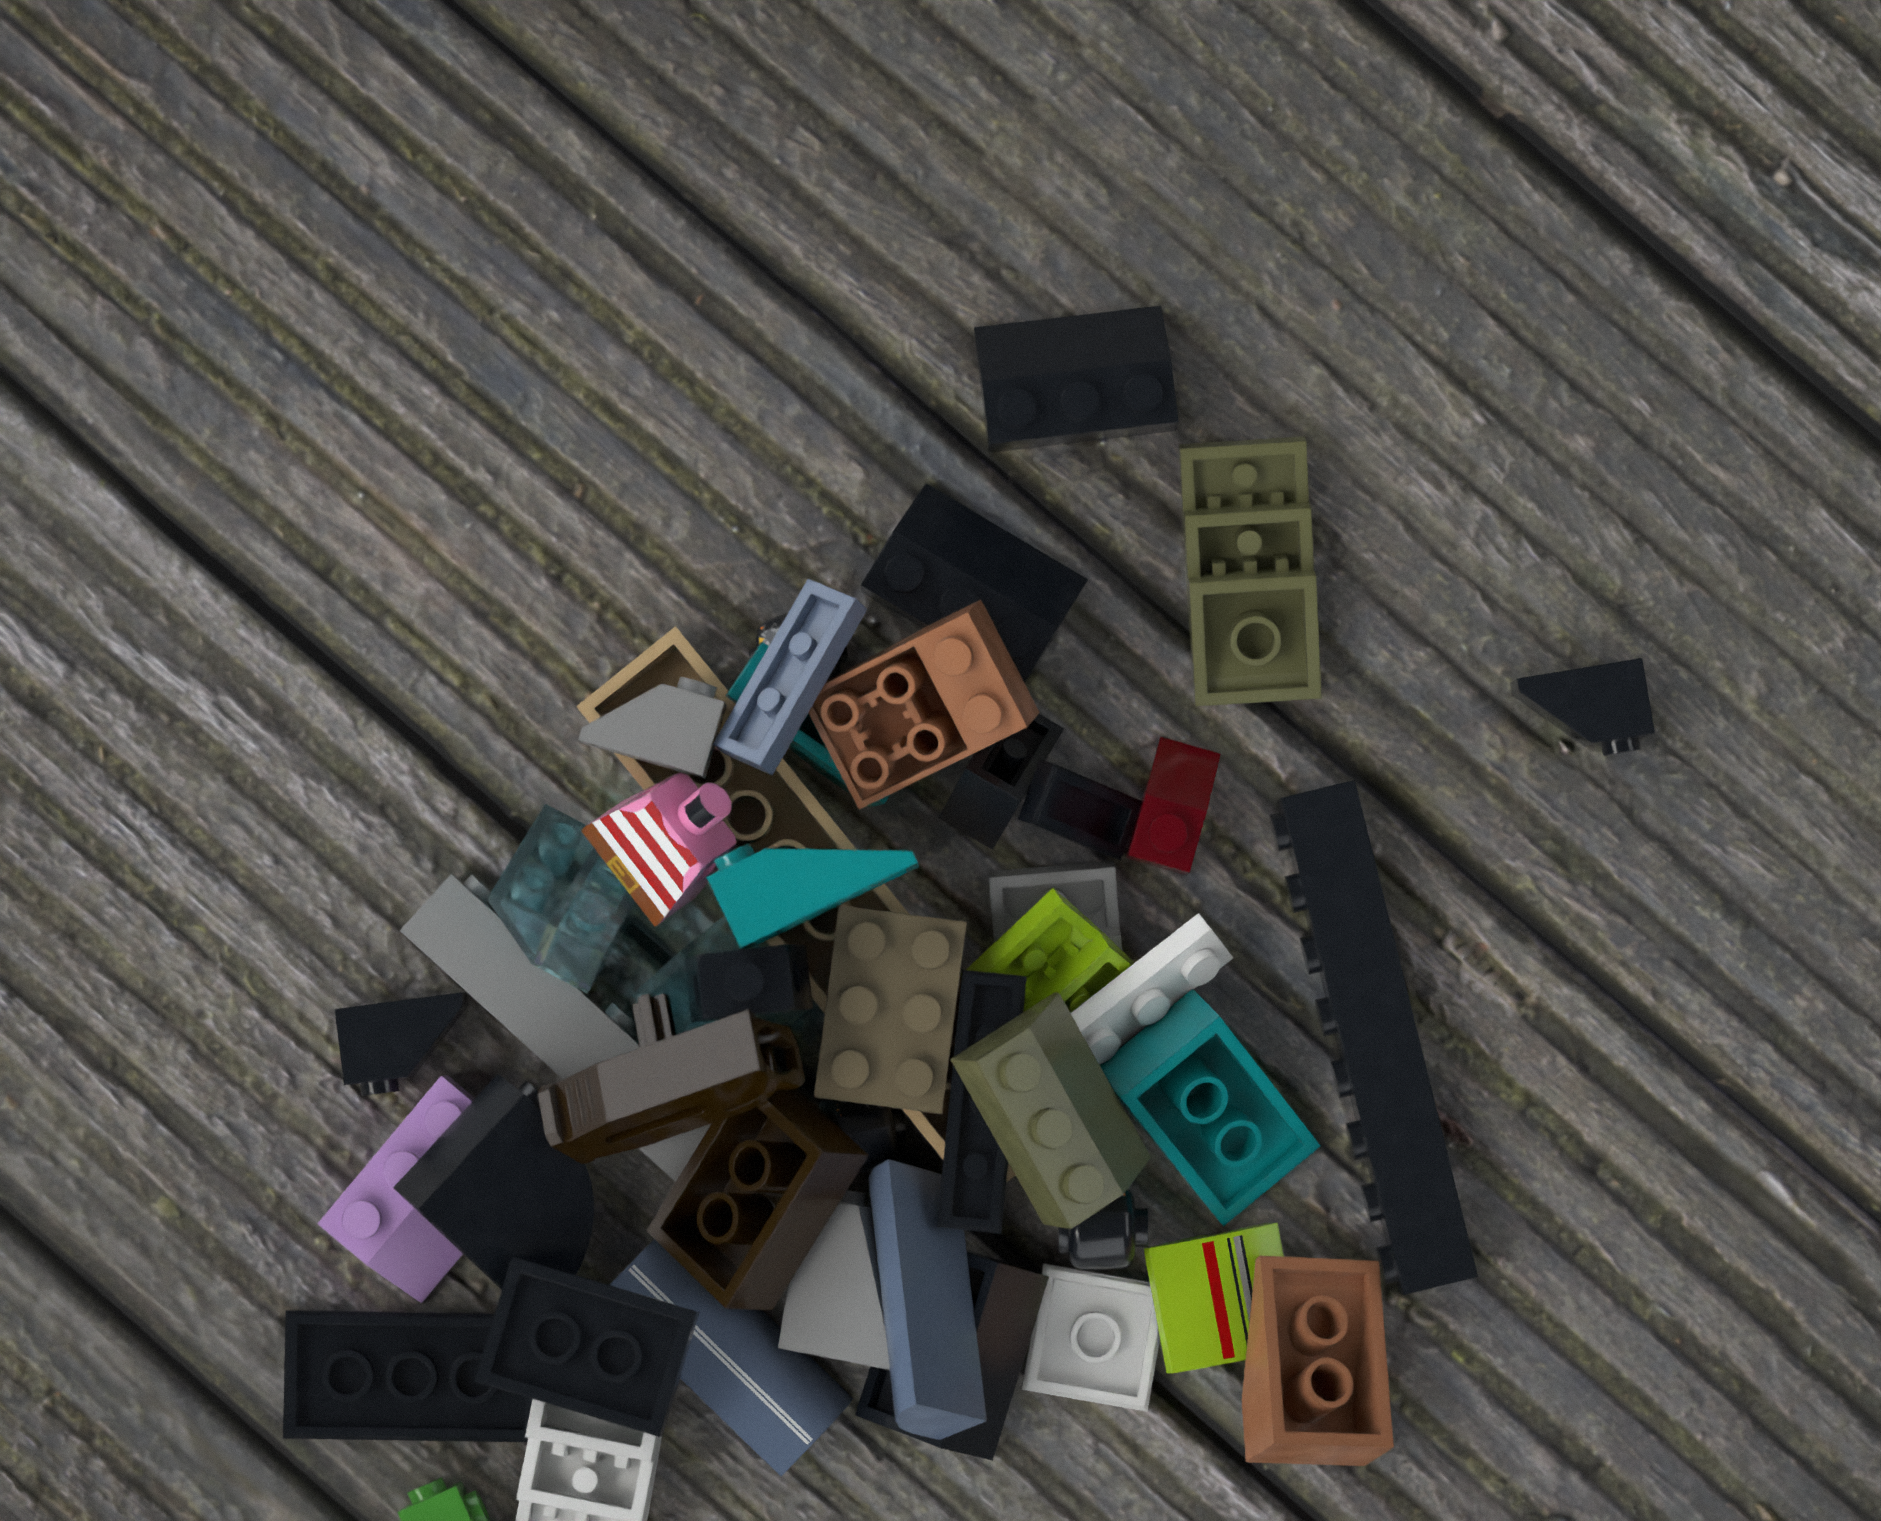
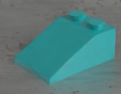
[707,844,919,949]
[1100,989,1321,1226]

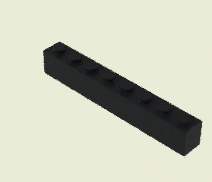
[1269,780,1478,1295]

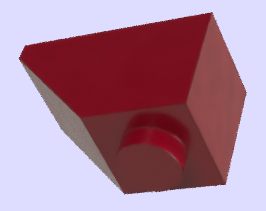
[1126,736,1221,875]

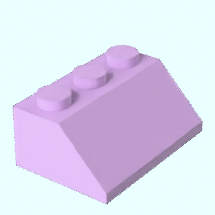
[317,1075,475,1303]

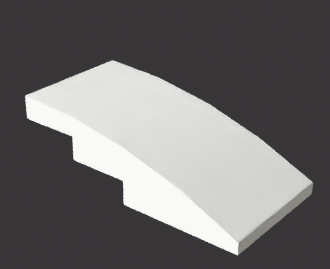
[515,1399,662,1521]

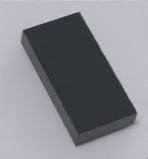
[1018,760,1142,860]

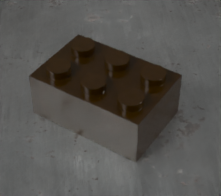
[646,1088,869,1310]

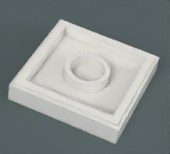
[1022,1263,1160,1412]

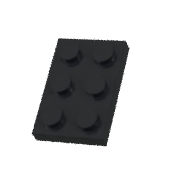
[475,1257,700,1437]

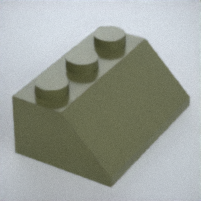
[950,992,1151,1229]

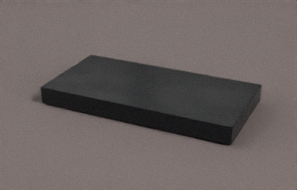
[283,1310,532,1442]

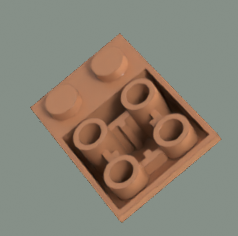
[808,600,1040,810]

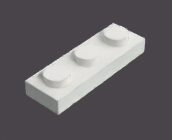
[1071,913,1233,1064]

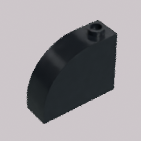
[393,1074,594,1290]

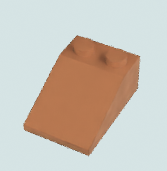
[1242,1256,1394,1466]

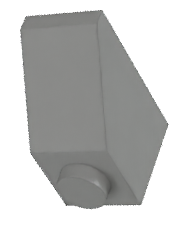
[578,677,727,779]

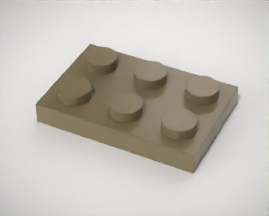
[814,905,967,1114]

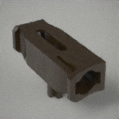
[538,993,805,1165]

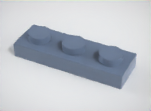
[713,579,867,775]

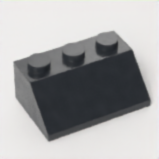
[974,306,1179,453]
[861,483,1088,685]
[855,1249,1049,1461]

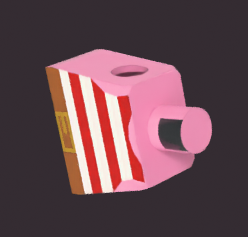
[581,772,736,927]

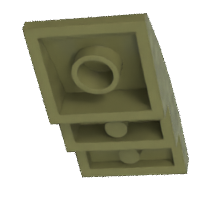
[1179,436,1322,706]

